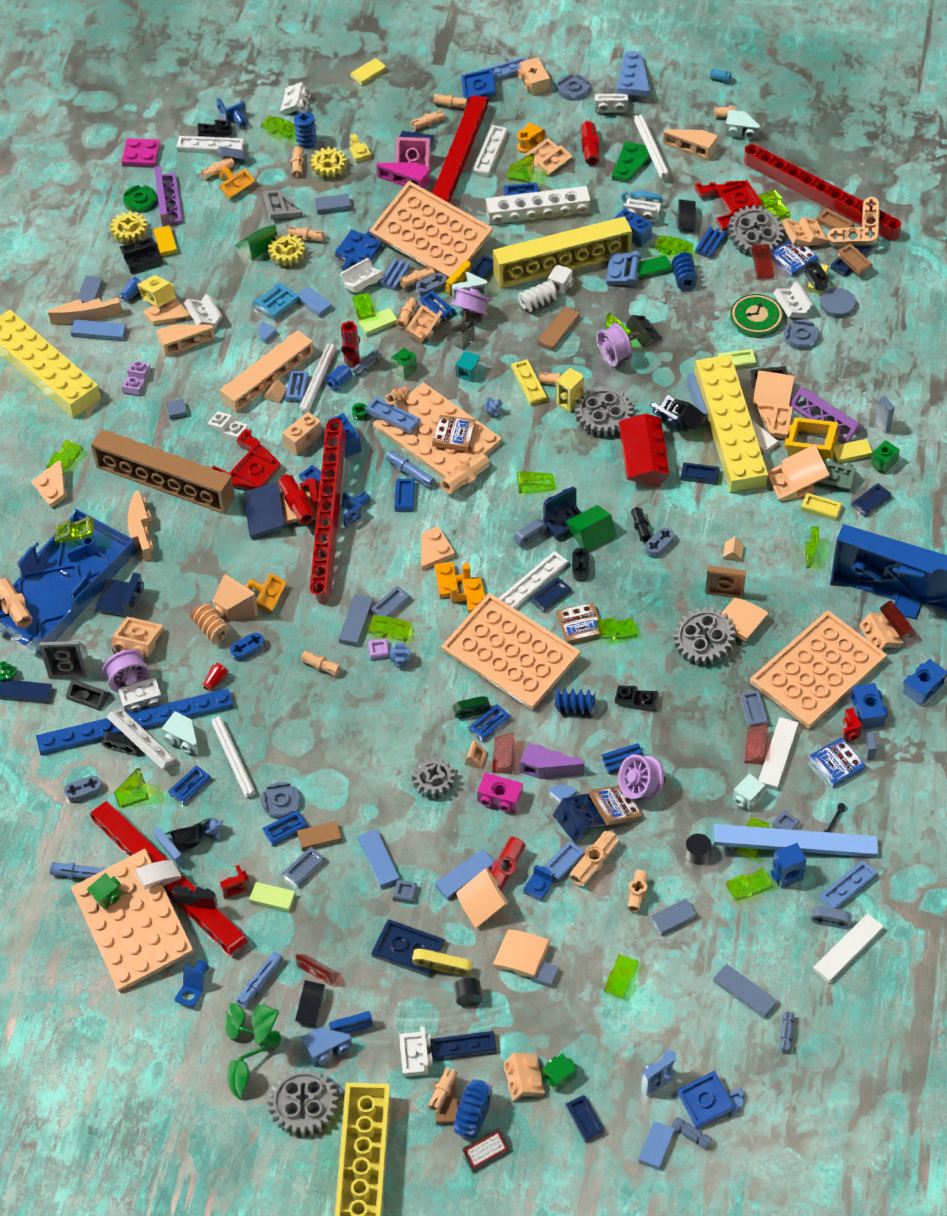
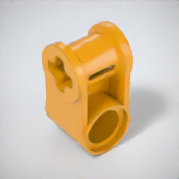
[517,123,546,153]

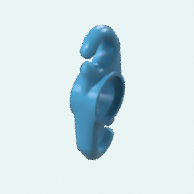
[621,190,663,205]

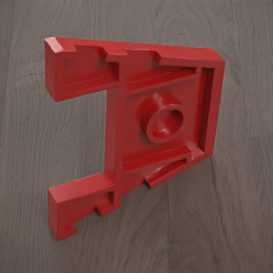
[694,180,762,232]
[212,429,281,490]

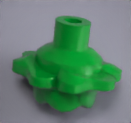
[0,661,17,681]

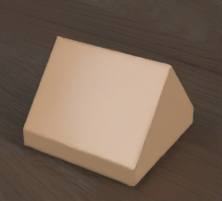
[263,379,287,403]
[723,537,744,561]
[465,741,487,769]

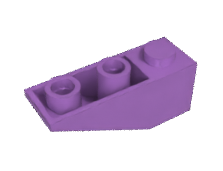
[520,743,585,779]

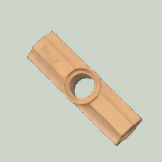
[441,453,490,494]
[0,578,33,629]
[569,831,619,887]

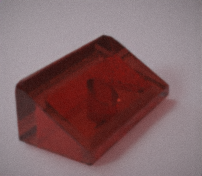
[880,600,915,638]
[744,724,768,765]
[492,733,515,774]
[295,954,339,986]

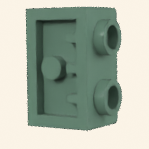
[817,458,856,491]

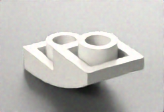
[208,411,250,441]
[135,860,182,890]

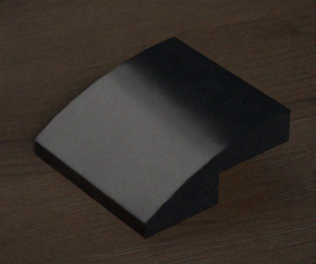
[119,237,163,273]

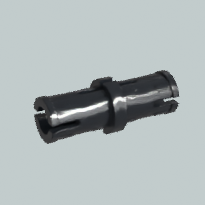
[631,507,652,543]

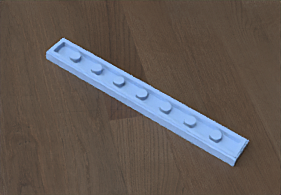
[713,824,878,858]

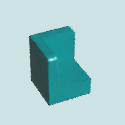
[455,350,480,382]

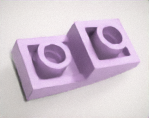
[122,361,150,395]

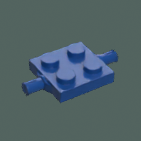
[335,228,382,271]

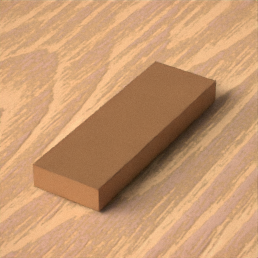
[537,306,580,351]

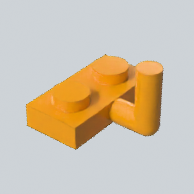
[218,166,255,200]
[434,562,471,599]
[245,573,287,614]
[450,577,485,614]

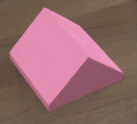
[395,137,431,167]

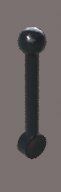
[824,803,846,833]

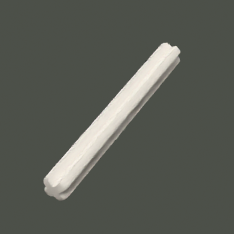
[634,114,669,178]
[299,343,336,413]
[212,716,255,798]

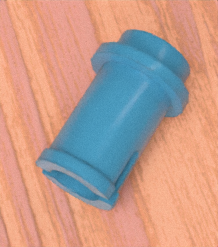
[710,68,732,83]

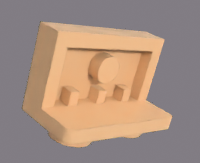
[404,305,442,343]
[859,613,903,651]
[504,1052,545,1101]

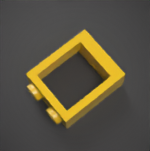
[784,417,839,460]

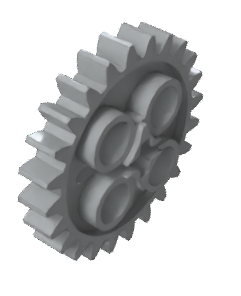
[728,205,784,257]
[575,386,634,437]
[673,607,737,666]
[268,1067,339,1137]

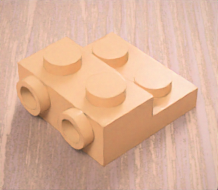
[112,616,163,658]

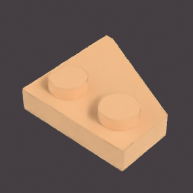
[143,298,191,326]
[757,402,793,439]
[31,460,67,508]
[421,526,455,570]

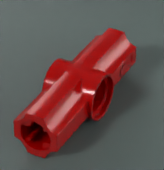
[581,121,600,166]
[341,321,361,368]
[278,474,315,525]
[491,836,526,891]

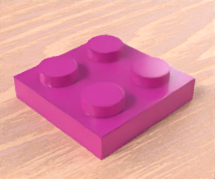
[121,138,161,168]

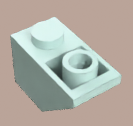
[725,110,760,140]
[162,712,199,756]

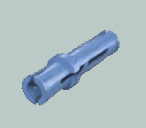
[386,450,435,488]
[50,862,106,879]
[236,952,283,1008]

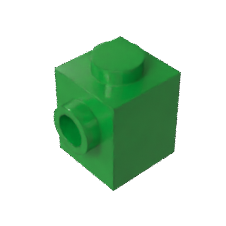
[391,348,417,380]
[870,440,900,474]
[87,872,124,910]
[542,1053,577,1093]

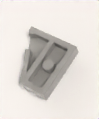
[263,190,303,219]

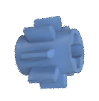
[390,643,411,667]

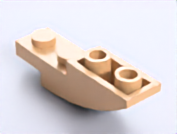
[128,490,154,561]

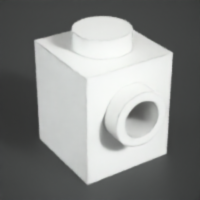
[547,265,574,295]

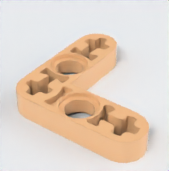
[827,197,879,246]

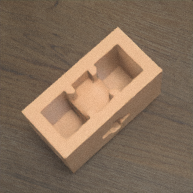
[518,57,550,95]
[282,412,322,456]

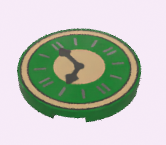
[730,294,784,337]

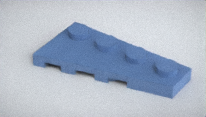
[617,51,650,96]

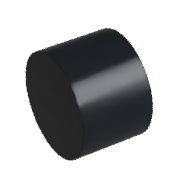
[685,833,712,865]
[454,977,482,1007]

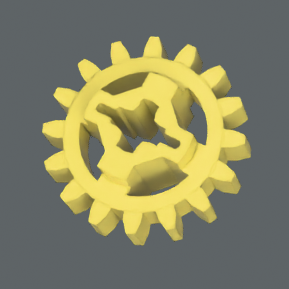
[310,147,347,178]
[110,211,148,244]
[268,234,306,266]

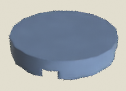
[557,74,590,101]
[820,288,855,318]
[784,320,819,350]
[261,782,301,820]

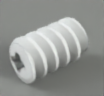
[518,280,557,312]

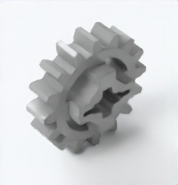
[412,756,456,799]

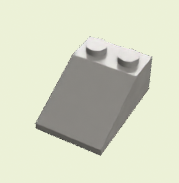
[39,641,89,679]

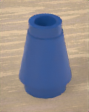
[119,277,142,303]

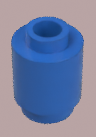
[326,364,353,390]

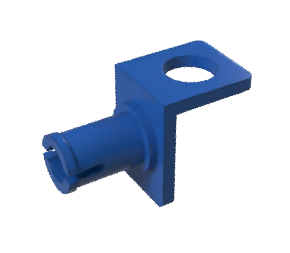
[217,98,248,128]
[342,491,371,527]
[175,960,209,1007]

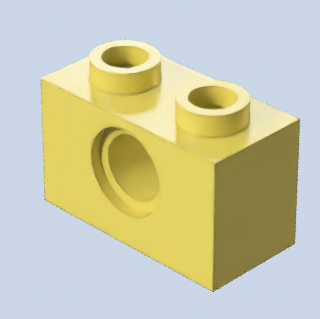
[137,275,176,307]
[556,368,584,413]

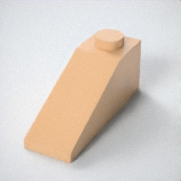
[663,130,718,160]
[156,325,215,356]

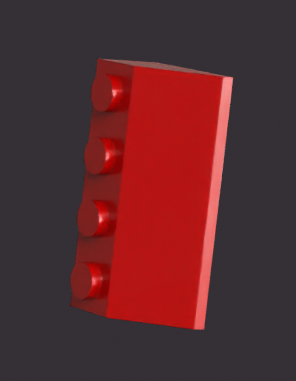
[619,413,670,487]

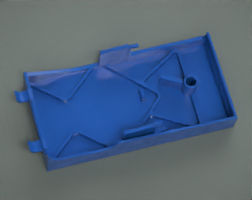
[0,508,137,655]
[830,524,947,619]

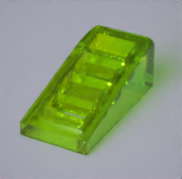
[516,471,555,494]

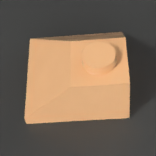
[213,574,258,621]

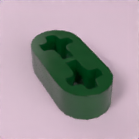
[452,696,491,719]

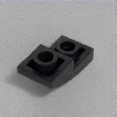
[197,120,232,138]
[677,199,696,232]
[615,685,659,711]
[172,884,218,908]
[295,980,325,1026]

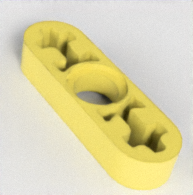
[412,949,473,976]

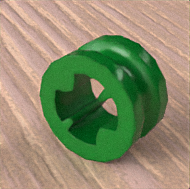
[352,403,368,421]

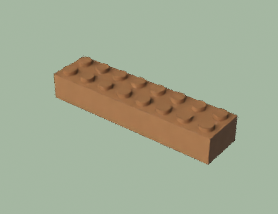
[91,429,235,515]

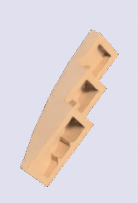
[47,297,123,324]

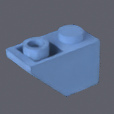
[301,1027,352,1067]

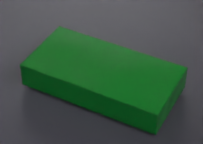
[637,255,672,279]

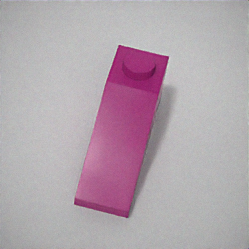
[376,163,431,189]

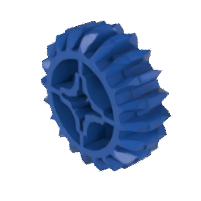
[454,1079,492,1140]

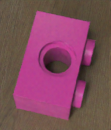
[477,772,523,813]

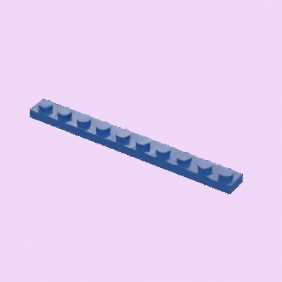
[36,688,233,755]

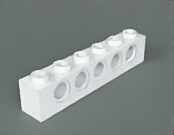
[486,186,590,225]

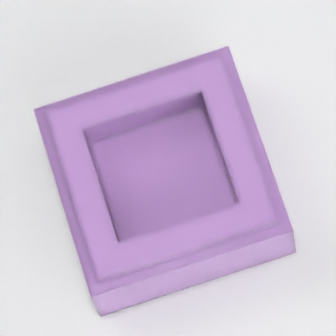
[368,638,390,661]

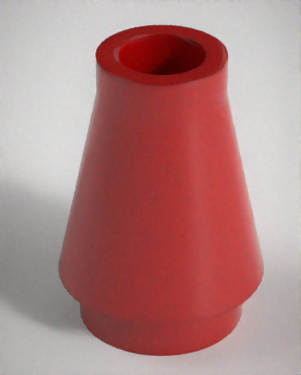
[202,662,229,692]

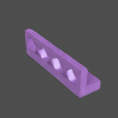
[154,166,183,227]
[790,387,864,443]

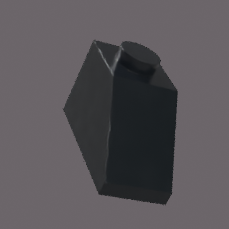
[667,399,706,430]

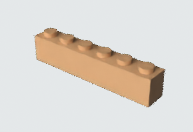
[220,330,314,413]

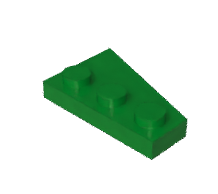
[611,141,651,183]

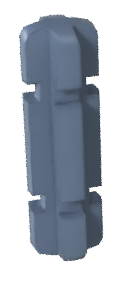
[352,349,381,376]
[780,1011,795,1053]
[672,1117,712,1149]

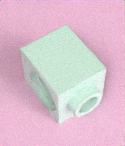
[733,774,765,811]

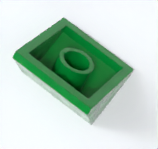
[235,224,277,260]
[566,505,616,551]

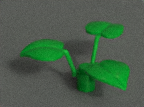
[224,1003,281,1099]

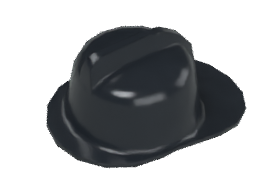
[165,817,211,851]

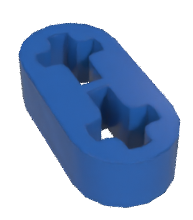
[230,633,265,661]

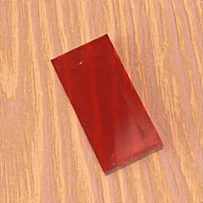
[751,244,774,280]

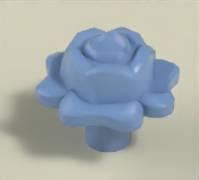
[484,397,503,417]
[202,818,224,839]

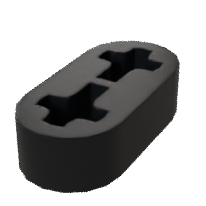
[805,261,829,291]
[572,547,589,582]
[101,732,139,755]

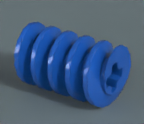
[294,113,317,149]
[672,252,698,291]
[555,688,596,714]

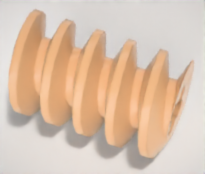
[190,604,230,645]

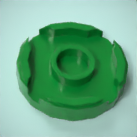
[123,185,157,213]

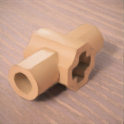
[627,870,648,913]

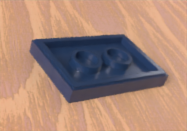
[243,481,286,539]
[371,919,446,977]

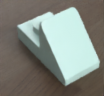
[452,272,488,301]

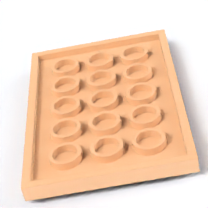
[369,181,493,279]
[373,382,502,478]
[441,593,581,710]
[749,610,887,729]
[71,849,195,992]

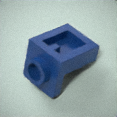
[523,865,554,902]

